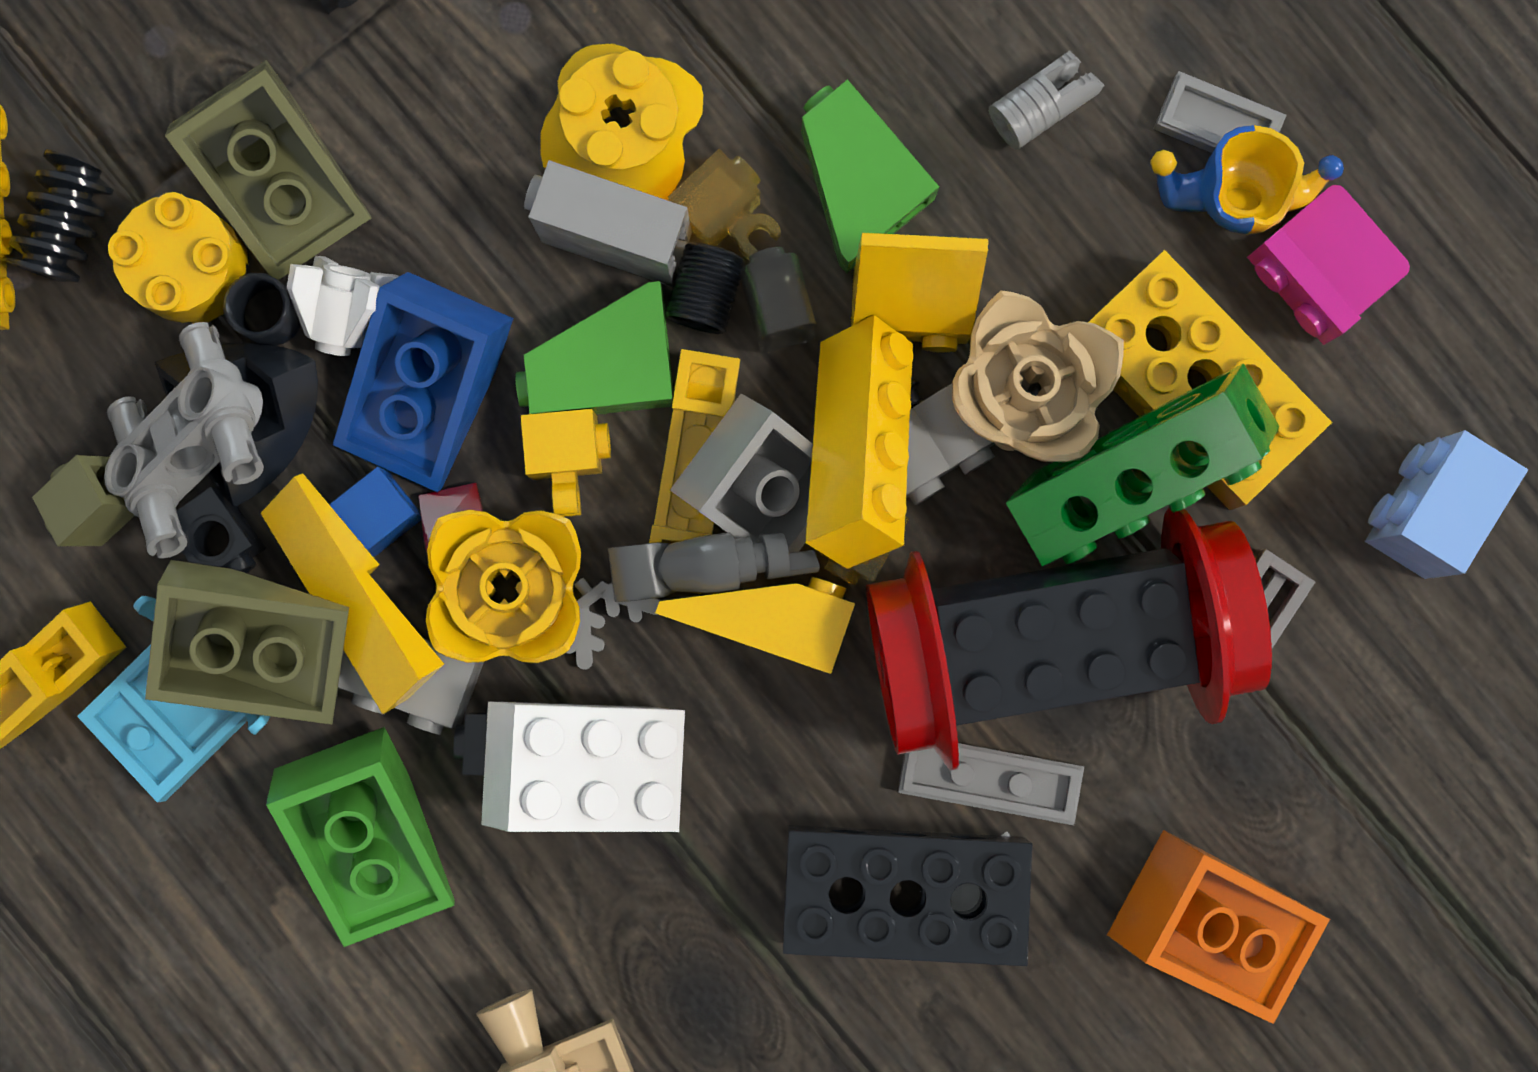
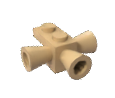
[476,989,634,1072]

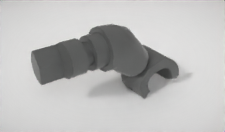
[608,532,820,602]

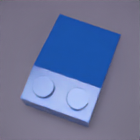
[333,272,514,492]

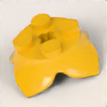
[541,44,703,200]
[426,510,581,663]

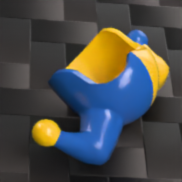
[1150,125,1344,235]

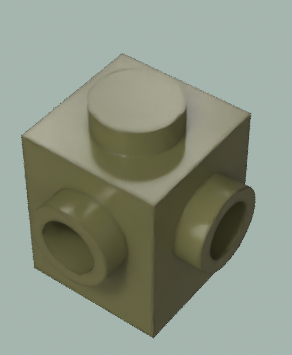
[32,455,135,546]

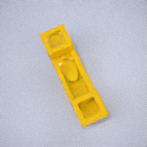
[649,349,741,594]

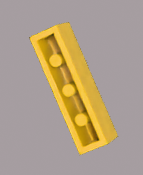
[805,315,913,569]

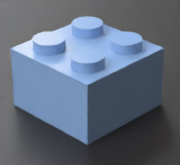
[1365,430,1528,579]

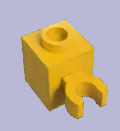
[521,409,611,517]

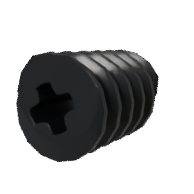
[3,149,114,282]

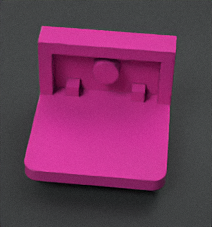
[1247,185,1410,345]

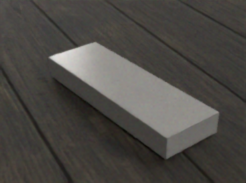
[897,743,1084,825]

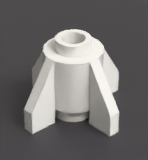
[287,256,399,356]

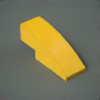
[0,601,126,749]

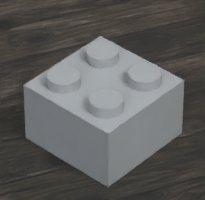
[670,394,813,553]

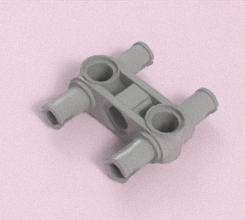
[104,322,264,558]

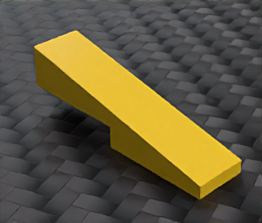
[261,473,444,714]

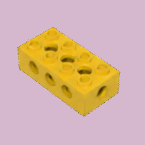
[1088,250,1332,510]

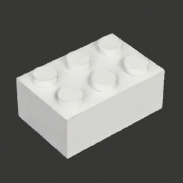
[481,702,685,832]

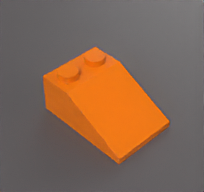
[1107,830,1330,1024]

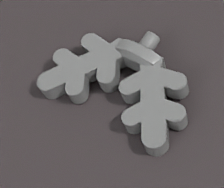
[566,578,661,670]

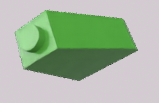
[801,79,939,274]
[516,281,674,415]

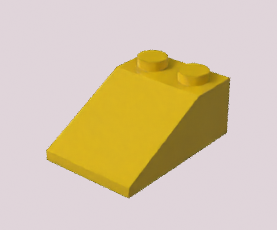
[851,233,988,352]
[655,577,855,674]

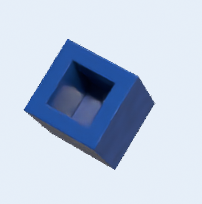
[329,467,421,557]

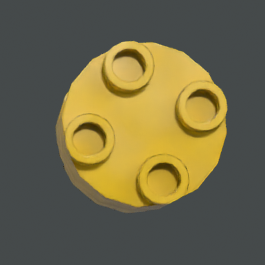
[108,192,249,324]

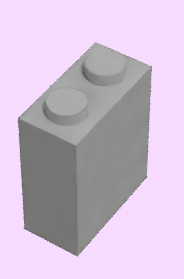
[524,160,692,287]

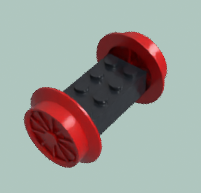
[866,508,1272,771]

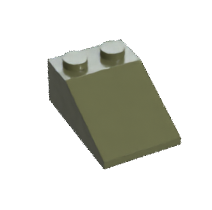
[165,60,371,280]
[145,560,349,725]

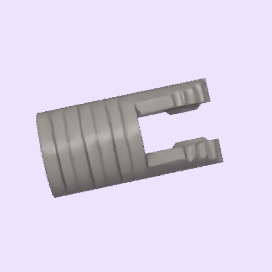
[988,51,1105,150]

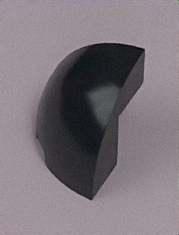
[155,343,318,507]

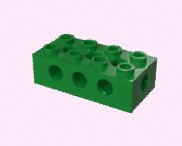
[1006,363,1279,566]

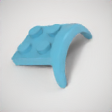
[77,596,270,802]

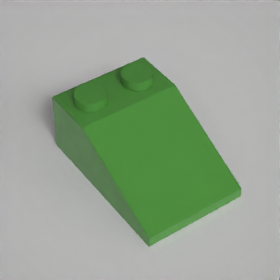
[266,727,454,947]

